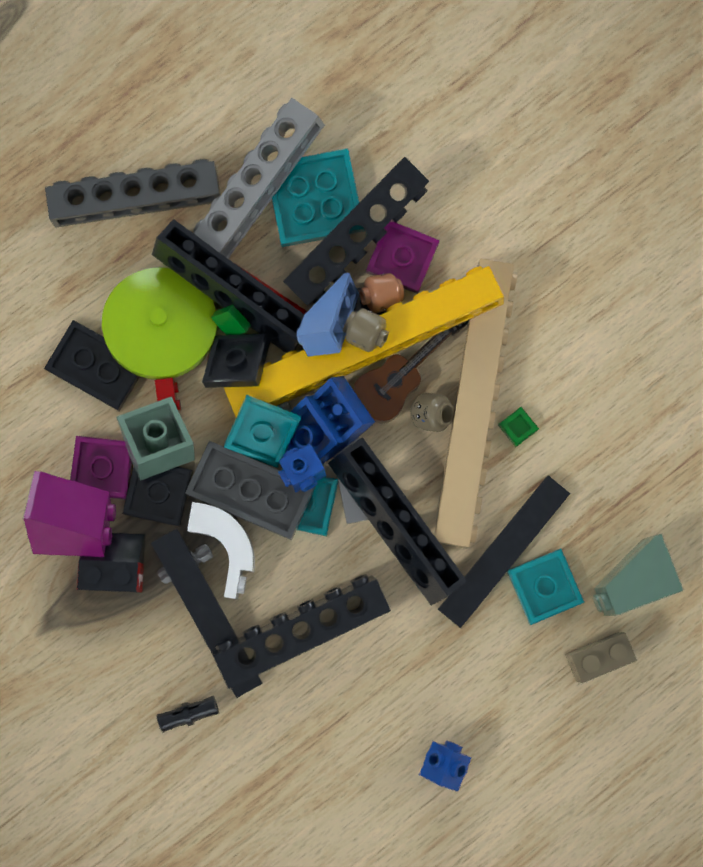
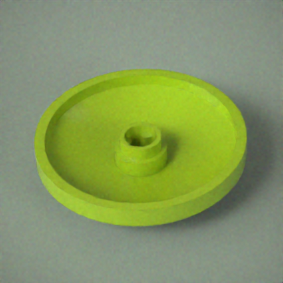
[102,267,217,379]

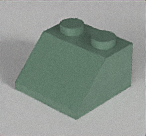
[117,397,195,481]

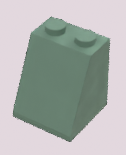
[593,534,684,616]

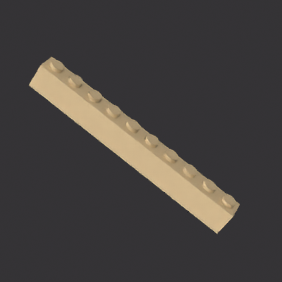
[434,258,518,549]

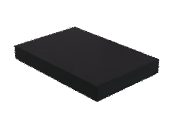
[44,320,140,411]

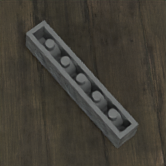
[45,159,221,228]

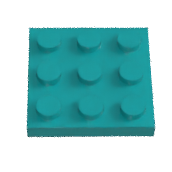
[272,148,364,247]

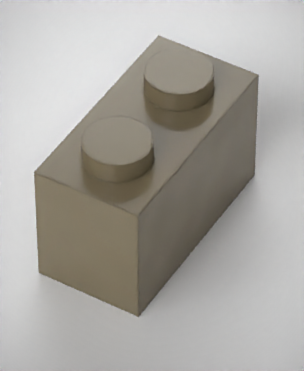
[565,632,637,683]

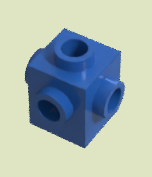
[278,443,327,493]
[419,740,471,792]

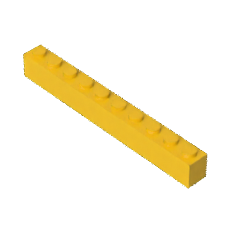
[223,266,504,416]

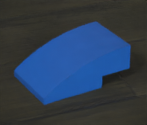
[285,376,375,470]

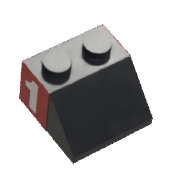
[77,533,145,593]

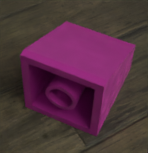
[23,471,116,557]

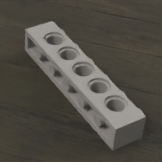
[193,98,325,258]

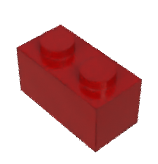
[155,377,181,410]

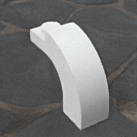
[187,502,255,599]

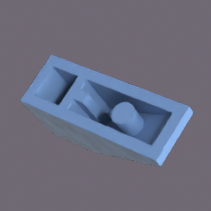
[297,273,359,356]

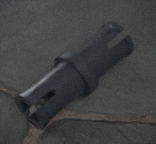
[157,695,219,733]

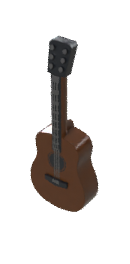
[353,320,469,423]

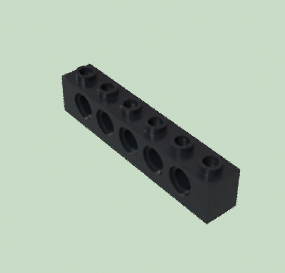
[283,157,429,306]
[152,219,304,353]
[328,437,467,606]
[212,574,391,689]

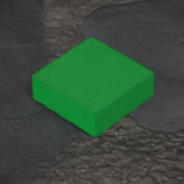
[211,305,251,335]
[498,407,539,447]

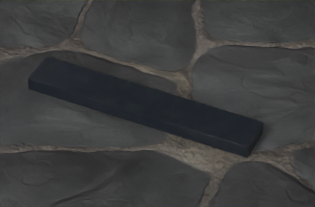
[437,475,571,628]
[151,528,263,698]

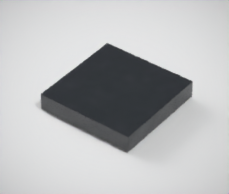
[202,333,271,388]
[122,467,193,527]

